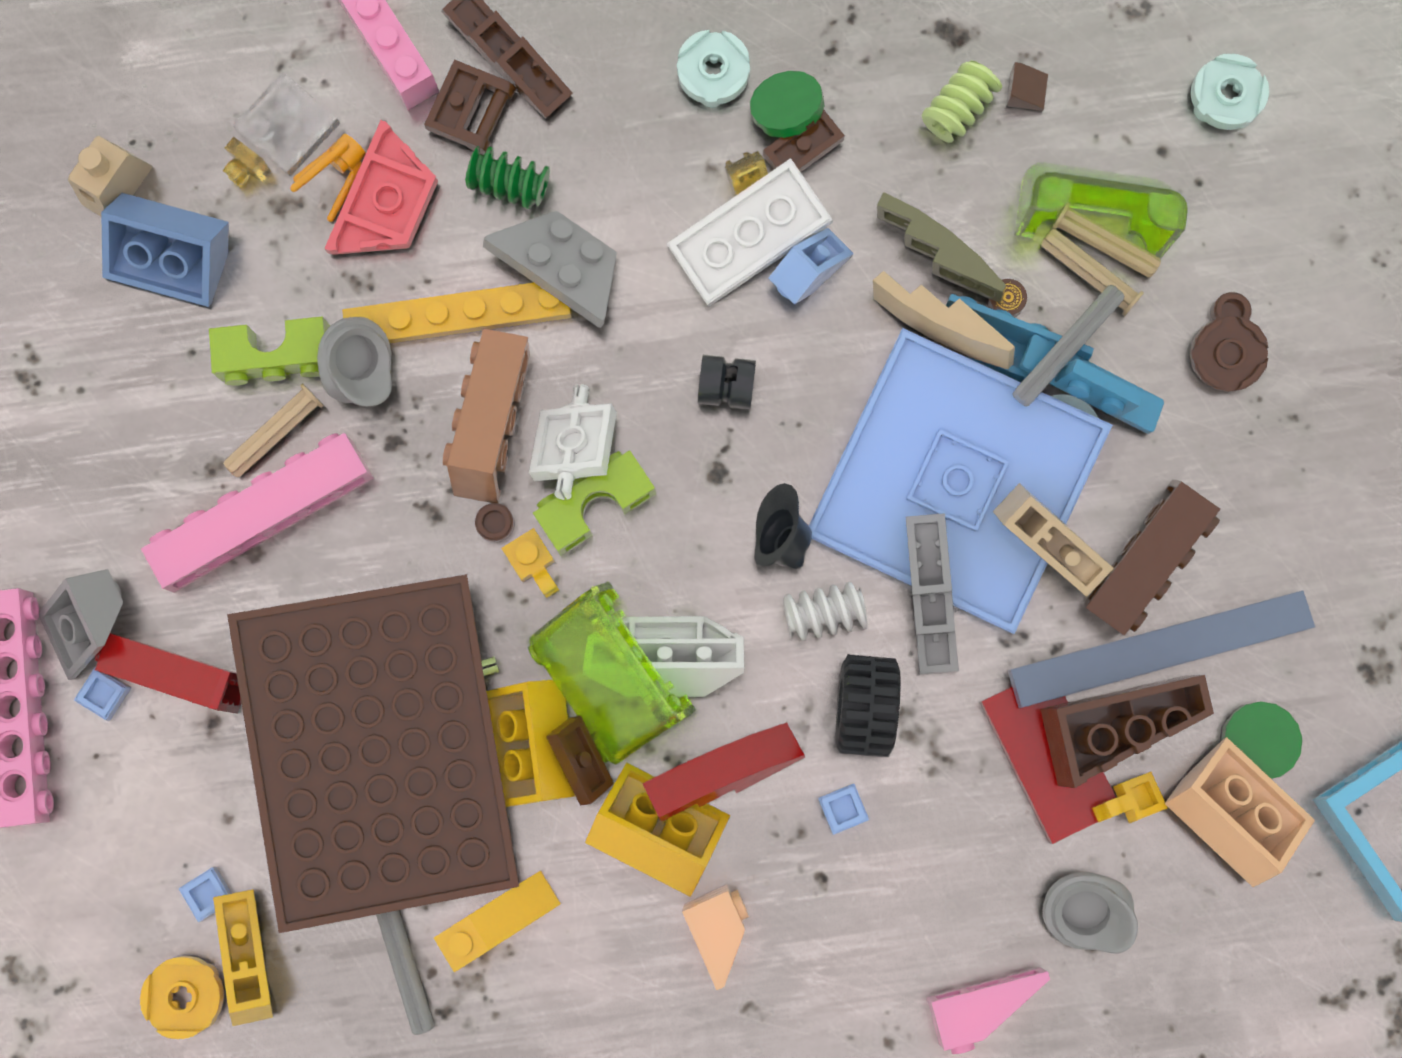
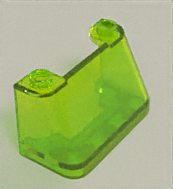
[1014,162,1188,257]
[528,582,697,765]

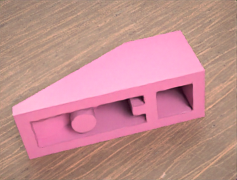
[927,967,1050,1054]

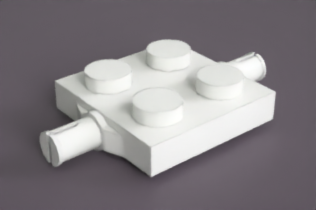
[529,384,617,500]

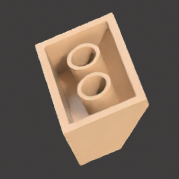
[1165,737,1315,887]
[682,884,749,990]

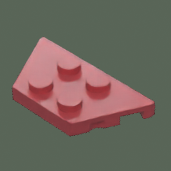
[324,120,438,255]

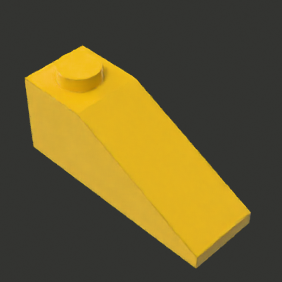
[434,870,561,972]
[213,889,273,1026]

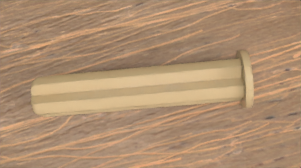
[1052,201,1161,277]
[1041,229,1144,317]
[223,383,324,478]

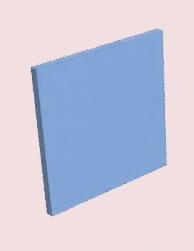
[809,328,1113,634]

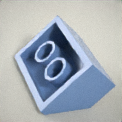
[101,193,229,307]

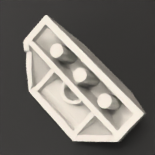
[585,616,744,697]

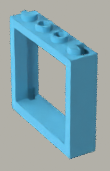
[1313,741,1402,922]

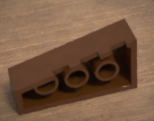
[1083,479,1221,636]
[1041,675,1214,788]

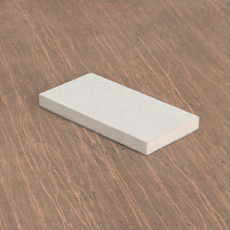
[667,158,833,307]

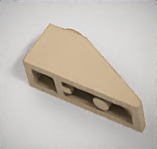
[993,483,1114,597]

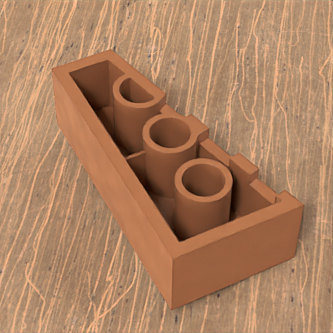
[443,329,530,503]

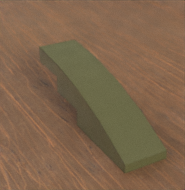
[877,192,1006,304]

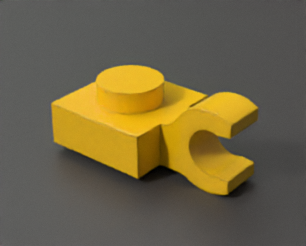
[501,528,560,598]
[1092,772,1168,824]

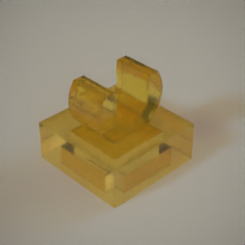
[223,137,272,187]
[725,151,768,197]

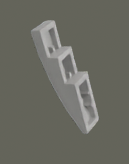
[906,513,959,675]

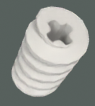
[783,582,868,641]

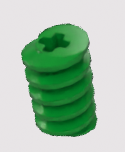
[465,146,550,209]

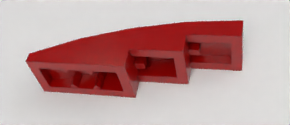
[642,722,805,822]

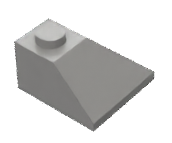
[39,569,124,680]

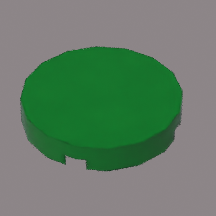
[750,71,825,138]
[1221,701,1303,779]

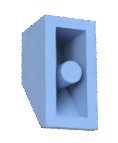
[768,228,854,305]

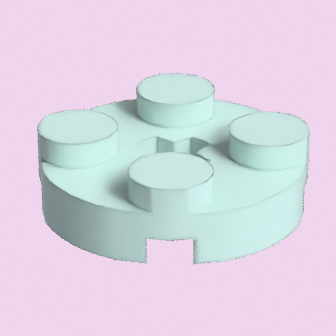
[677,30,750,108]
[1191,54,1269,130]

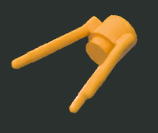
[290,133,366,222]

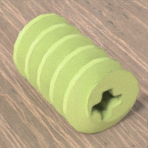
[922,60,1003,143]

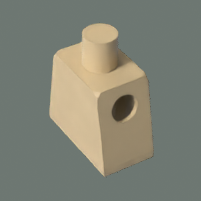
[68,136,152,217]

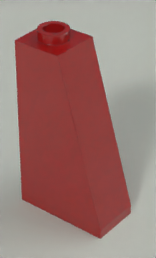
[95,633,241,714]

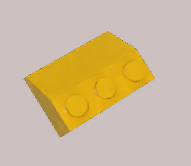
[487,679,575,807]
[585,762,731,897]

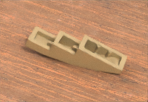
[873,271,1015,370]

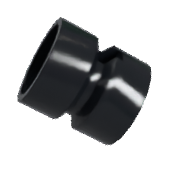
[697,354,756,410]

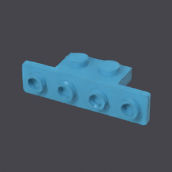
[946,294,1094,382]
[1019,334,1164,434]

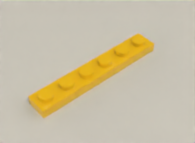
[342,282,572,344]

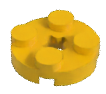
[140,956,224,1039]

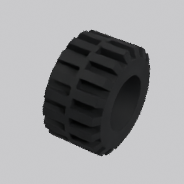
[836,654,901,757]

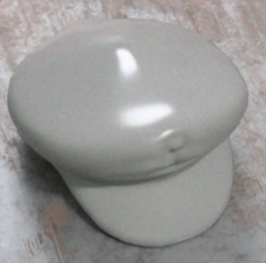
[317,317,392,407]
[1042,872,1138,954]

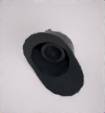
[754,483,812,569]

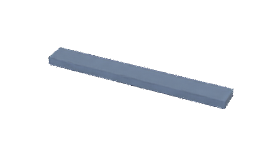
[1008,590,1315,708]

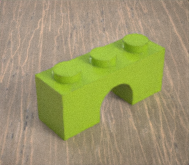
[209,316,330,385]
[533,450,656,556]

